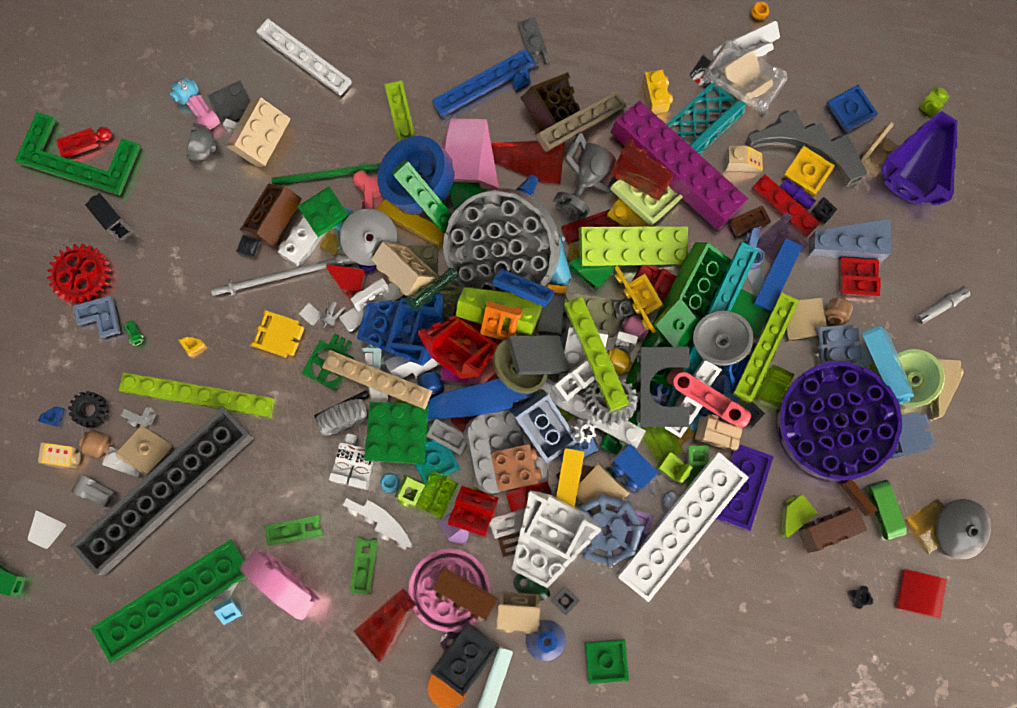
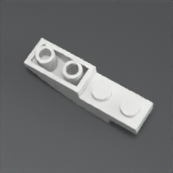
[343,498,413,550]

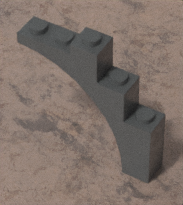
[745,110,868,187]

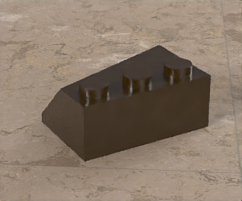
[520,72,580,132]

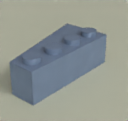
[809,218,891,261]

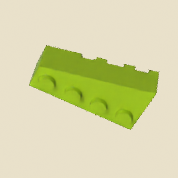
[456,287,542,336]

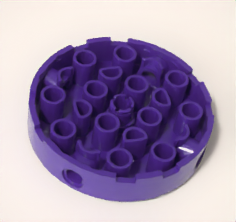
[777,362,902,481]

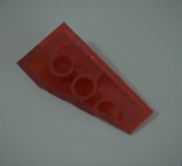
[491,141,565,185]

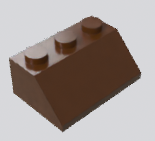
[240,183,302,246]
[432,567,498,622]

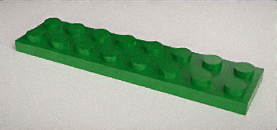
[91,539,246,663]

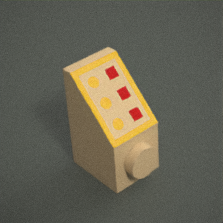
[725,145,763,172]
[38,443,81,469]

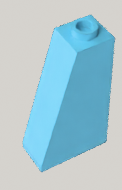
[862,325,915,404]

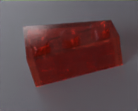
[610,137,674,201]
[353,588,416,663]

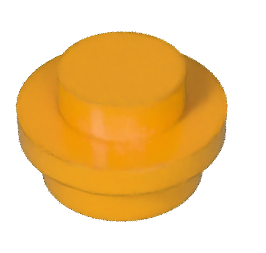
[751,2,769,20]

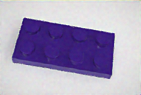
[716,444,774,531]

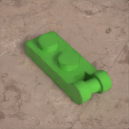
[264,515,323,546]
[350,536,378,595]

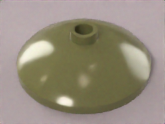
[493,339,547,394]

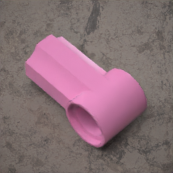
[187,95,221,130]

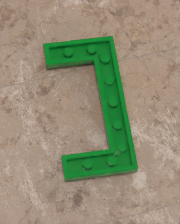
[15,112,141,196]

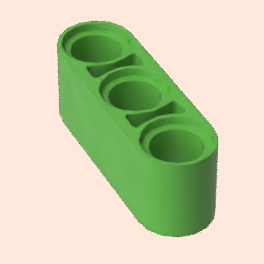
[866,480,907,540]

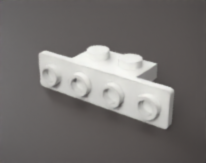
[712,21,779,66]
[340,278,406,332]

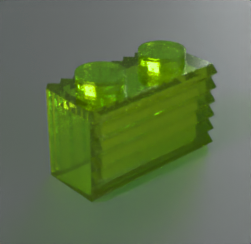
[754,364,795,411]

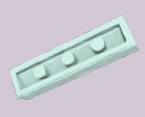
[478,647,513,708]

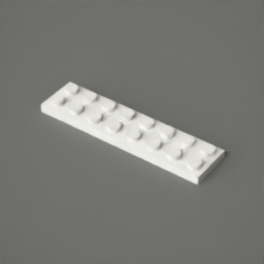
[617,452,749,602]

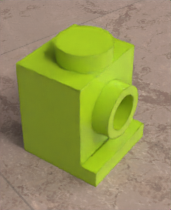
[395,474,425,507]

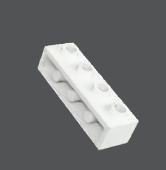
[278,215,328,267]

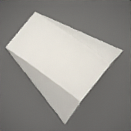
[512,491,602,588]

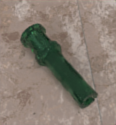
[406,267,458,313]

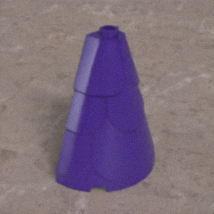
[882,111,957,206]

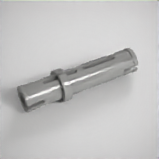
[915,286,971,325]

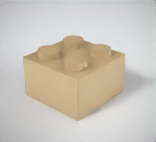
[497,591,540,634]

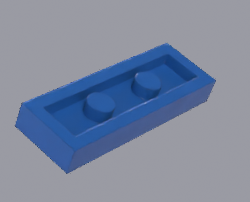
[492,269,554,307]

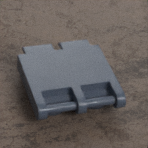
[816,324,862,364]
[891,412,936,459]

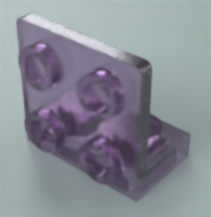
[757,212,808,261]

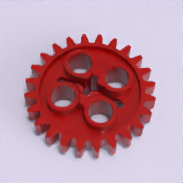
[47,243,111,305]

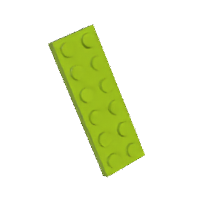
[579,227,688,266]

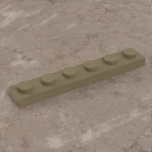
[536,91,627,152]

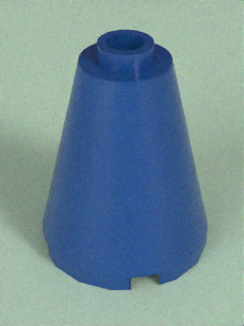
[525,620,566,661]

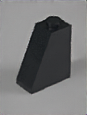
[85,193,133,242]

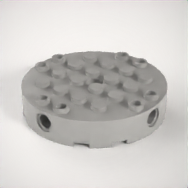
[443,188,560,293]

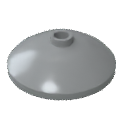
[340,209,397,266]
[693,311,753,365]

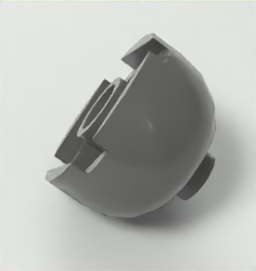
[186,122,217,161]

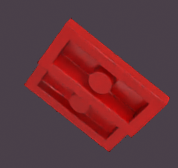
[839,257,881,297]
[632,265,677,303]
[448,486,499,537]
[898,569,947,619]

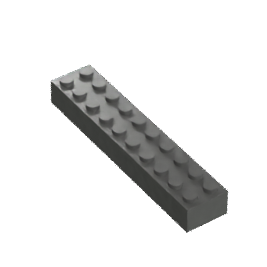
[70,407,254,576]

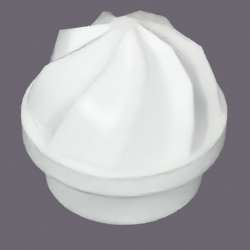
[663,490,680,510]

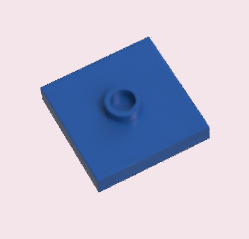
[826,85,878,133]

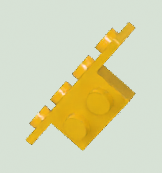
[614,265,664,333]

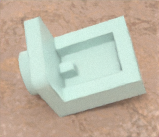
[362,345,386,371]

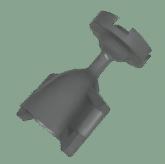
[553,133,625,220]

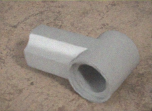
[71,474,115,507]

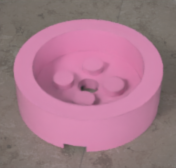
[240,547,320,620]
[409,549,490,632]

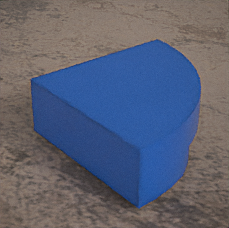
[512,65,531,91]
[38,407,65,427]

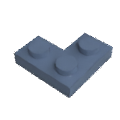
[73,296,121,338]

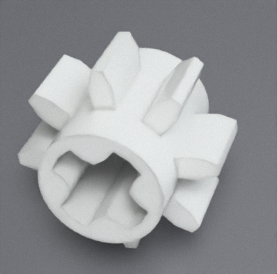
[571,419,596,443]

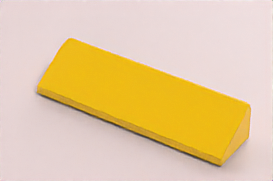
[376,198,444,249]

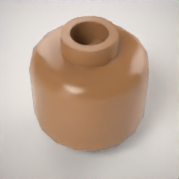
[825,297,853,326]
[79,429,111,458]

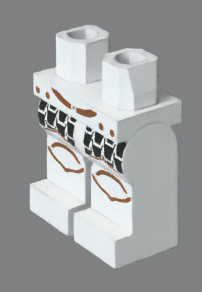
[329,433,374,490]

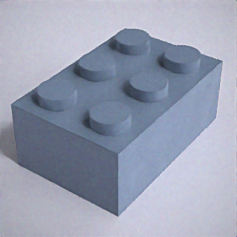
[511,389,577,463]

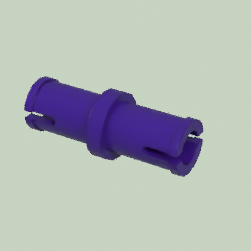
[780,177,817,209]

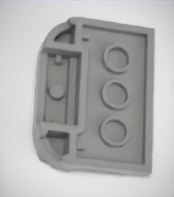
[463,409,524,494]

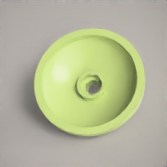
[898,349,945,407]

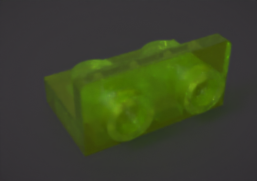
[416,471,458,519]

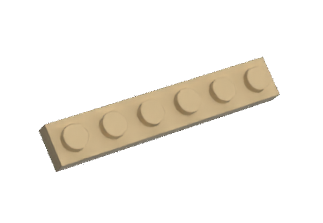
[322,350,432,409]

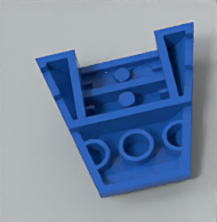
[357,293,444,366]

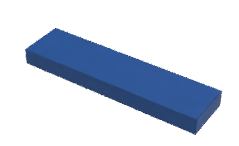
[753,238,803,313]

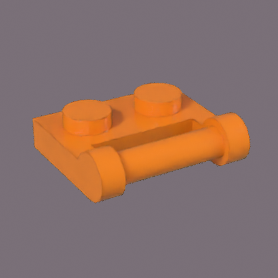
[480,301,522,341]

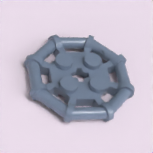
[576,493,644,568]

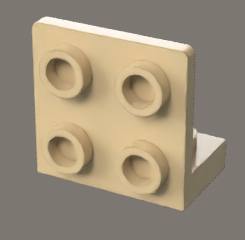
[860,122,899,176]

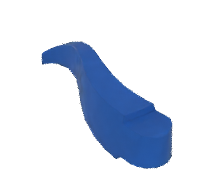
[427,378,533,422]

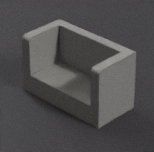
[427,419,468,457]

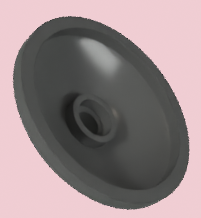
[936,499,991,559]

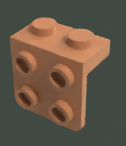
[491,444,542,491]

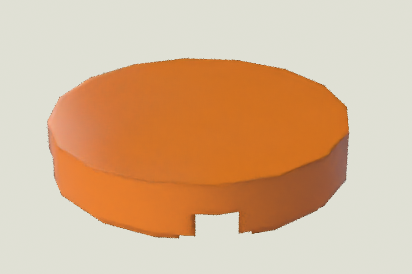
[428,674,468,708]

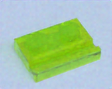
[643,427,684,464]

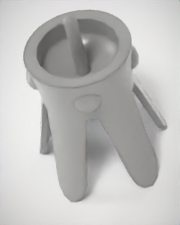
[320,299,345,328]

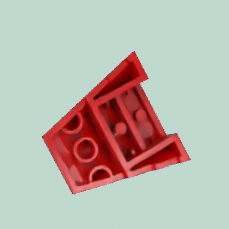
[418,315,502,379]

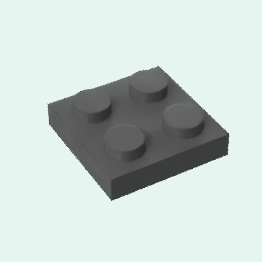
[207,80,251,128]

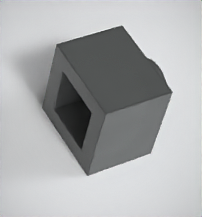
[551,586,580,615]

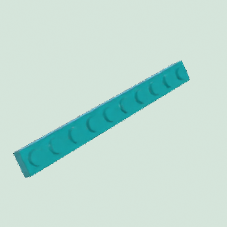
[665,242,759,407]

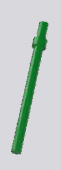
[271,162,381,184]

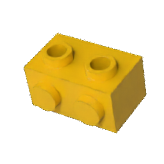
[642,69,672,114]

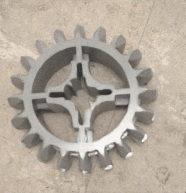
[584,375,638,426]
[315,399,369,436]

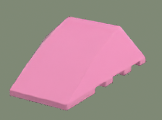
[441,118,499,189]

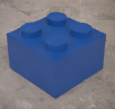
[610,444,659,493]

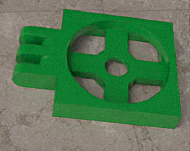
[301,333,354,392]

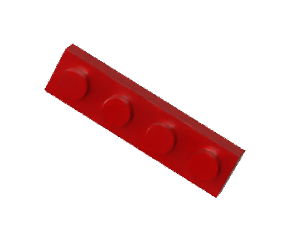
[751,174,820,238]

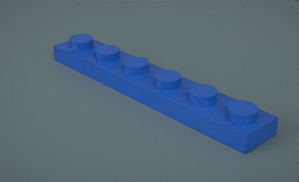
[432,48,535,117]

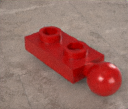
[56,126,112,158]

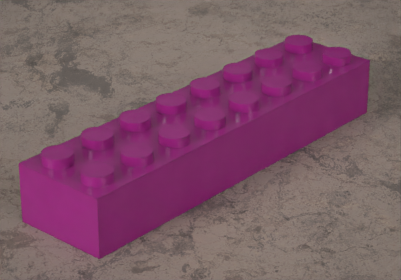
[610,100,749,231]

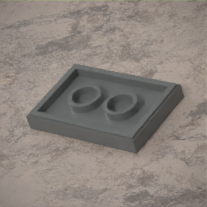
[507,335,570,375]

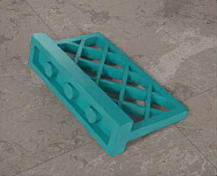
[667,82,746,154]

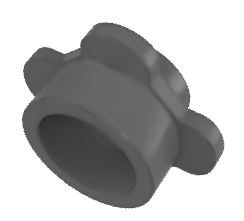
[613,298,633,320]

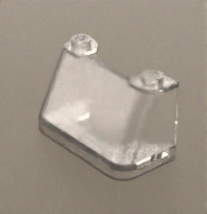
[701,39,788,118]

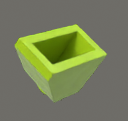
[781,494,818,539]

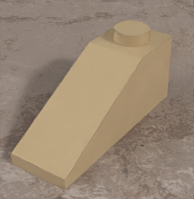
[932,359,964,420]

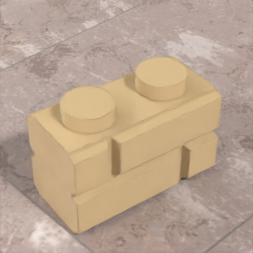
[695,414,742,451]

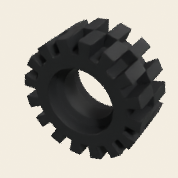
[68,391,109,428]

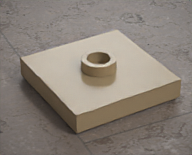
[115,426,174,476]

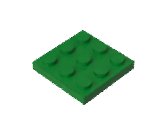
[364,402,429,465]

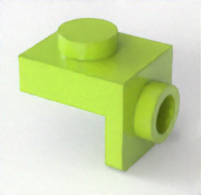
[919,85,950,117]
[656,451,692,483]

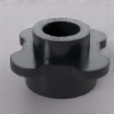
[850,586,873,609]

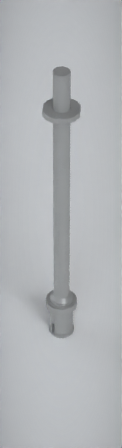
[211,253,356,296]

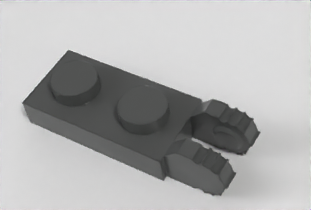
[518,17,550,67]

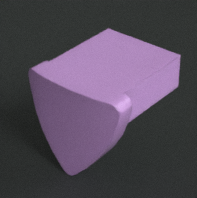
[437,512,468,544]

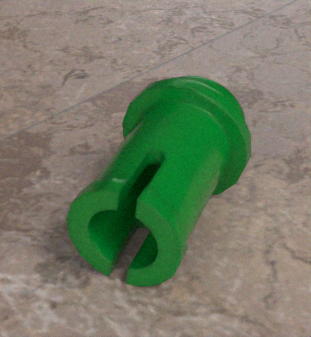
[122,320,143,346]

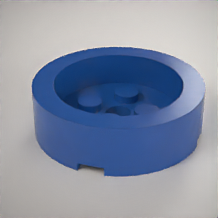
[377,136,455,214]

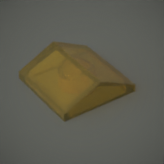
[905,499,945,554]

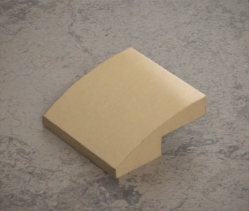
[787,298,827,341]
[577,464,630,513]

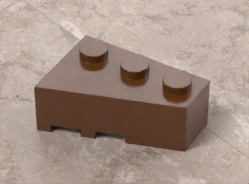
[798,506,868,553]

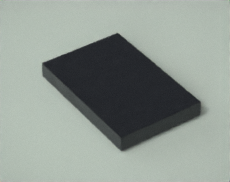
[430,621,500,696]

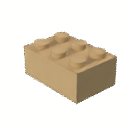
[226,97,291,166]
[371,241,441,297]

